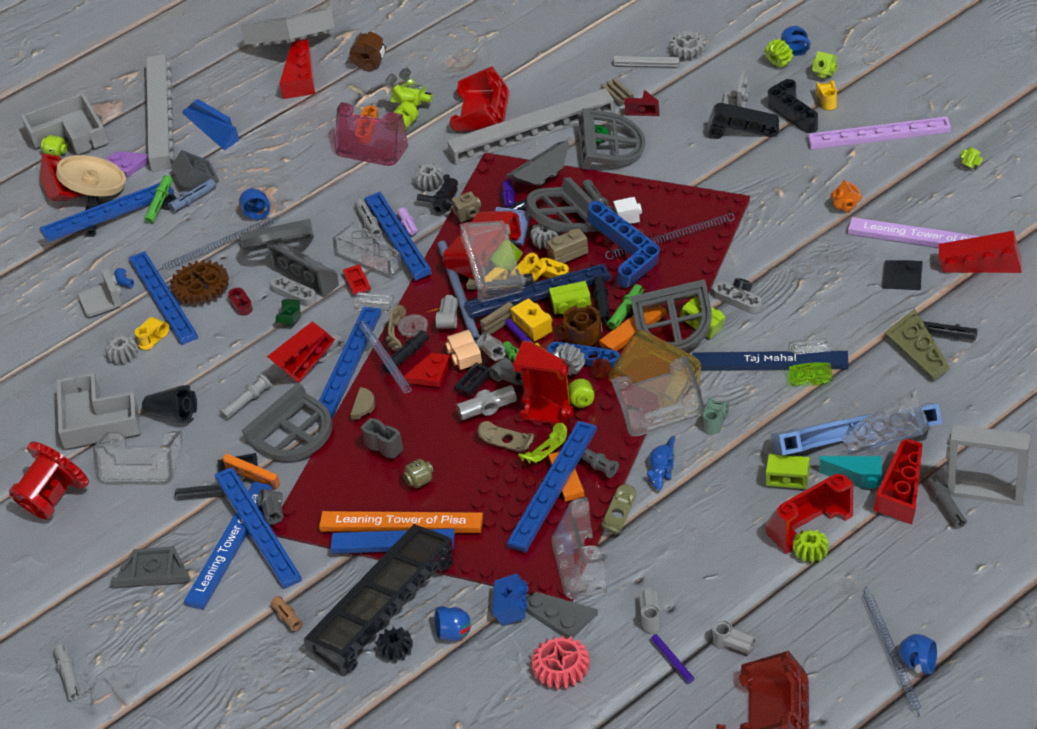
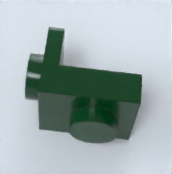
[276,299,301,326]

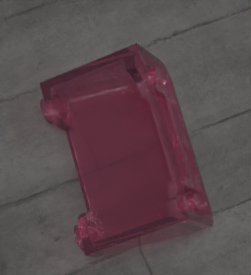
[334,102,408,166]

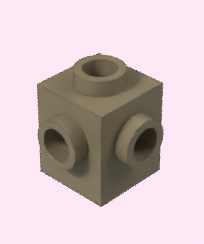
[452,192,481,222]

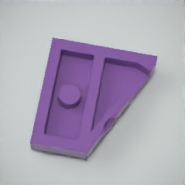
[105,151,149,178]

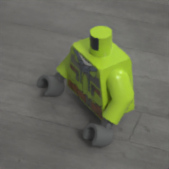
[386,68,433,106]

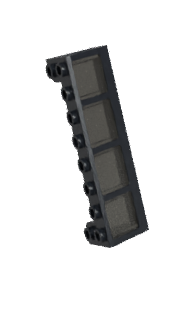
[304,524,453,677]

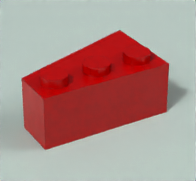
[267,321,335,383]

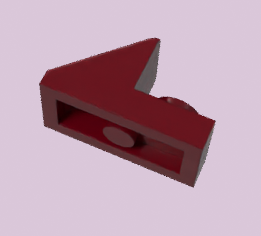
[624,90,660,116]

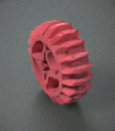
[531,635,590,690]

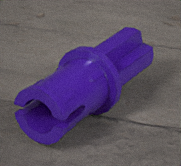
[501,180,515,207]

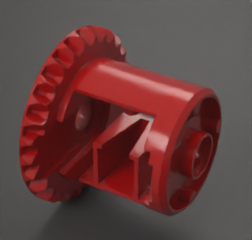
[9,441,89,520]

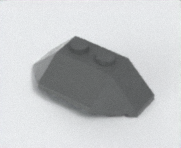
[505,141,569,186]

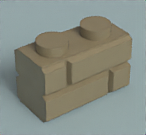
[546,228,588,263]

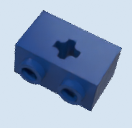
[492,573,528,626]

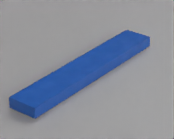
[330,529,455,554]

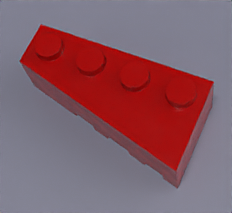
[279,39,315,99]
[939,231,1022,273]
[873,437,923,524]

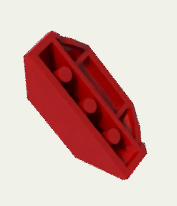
[40,153,84,202]

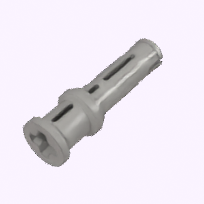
[219,374,271,420]

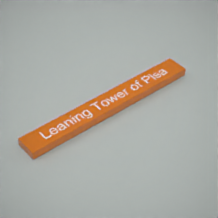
[319,511,483,533]

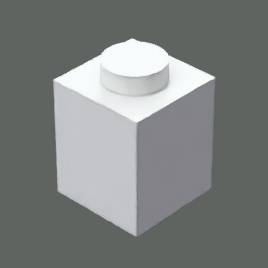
[613,197,642,224]

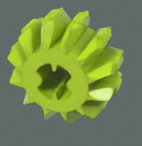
[764,38,793,68]
[793,527,829,564]

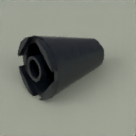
[142,385,197,423]

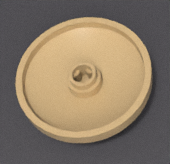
[56,155,126,196]

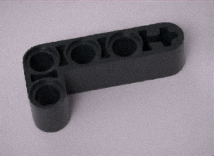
[768,79,818,133]
[708,103,779,139]

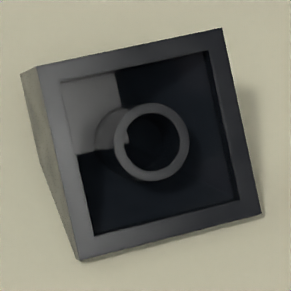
[883,260,923,291]

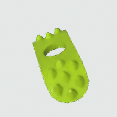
[518,423,567,464]

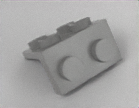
[78,268,122,317]

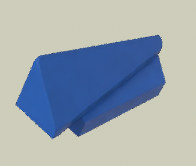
[183,99,239,150]

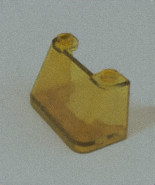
[609,329,701,415]

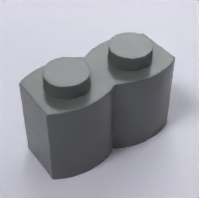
[361,418,403,458]

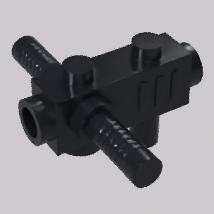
[417,174,458,213]

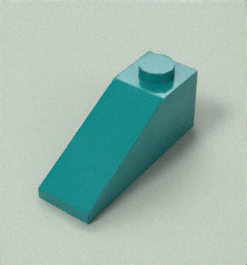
[820,456,882,488]

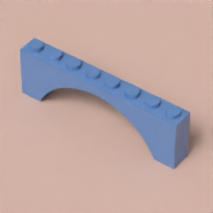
[771,403,942,455]

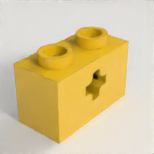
[510,298,552,342]

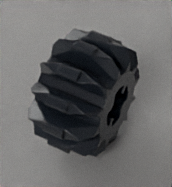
[376,626,413,663]

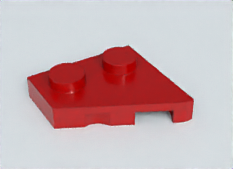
[404,353,450,387]

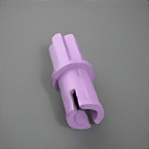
[397,208,418,236]

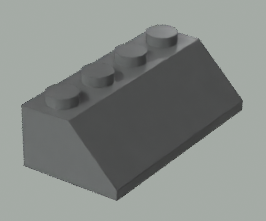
[267,241,339,298]

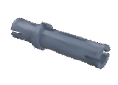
[168,178,217,213]

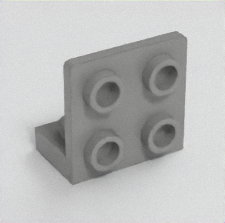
[723,70,749,108]

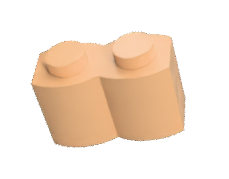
[445,330,482,370]

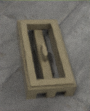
[601,78,634,106]
[480,302,513,335]

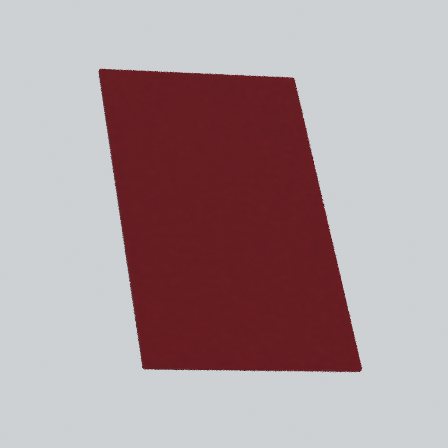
[270,153,750,602]

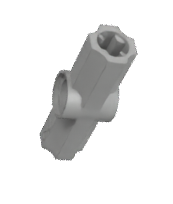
[456,385,517,420]

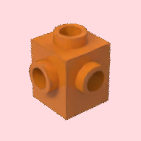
[830,180,863,212]

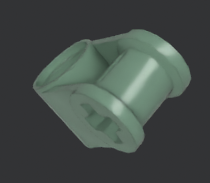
[703,398,729,435]

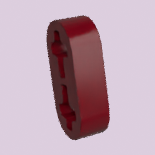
[228,288,253,316]

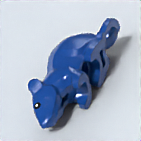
[647,436,676,491]

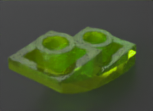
[789,362,832,386]

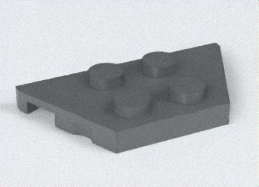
[111,546,190,587]

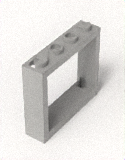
[944,424,1031,506]

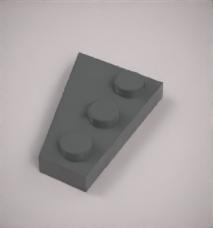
[526,592,598,639]

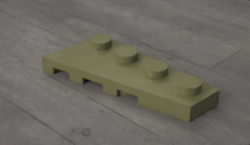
[885,308,950,381]

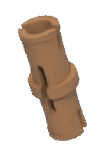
[270,596,303,631]

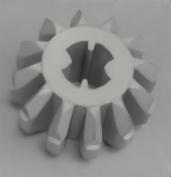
[414,163,444,191]
[530,222,562,250]
[105,334,138,365]
[553,343,585,376]

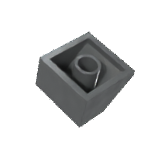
[171,150,219,189]

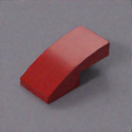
[343,264,371,295]

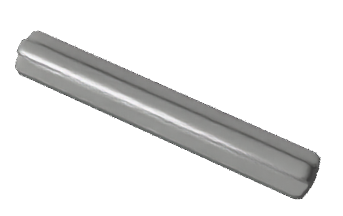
[614,56,680,67]

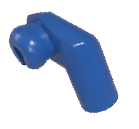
[114,268,134,288]

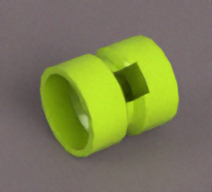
[387,101,419,133]

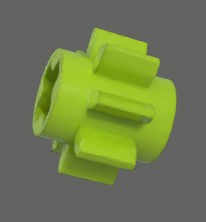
[959,146,983,168]

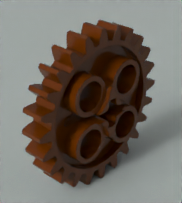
[170,259,229,306]

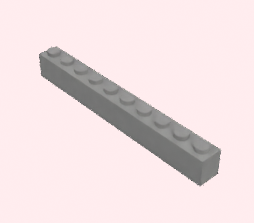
[146,54,175,172]
[447,88,615,165]

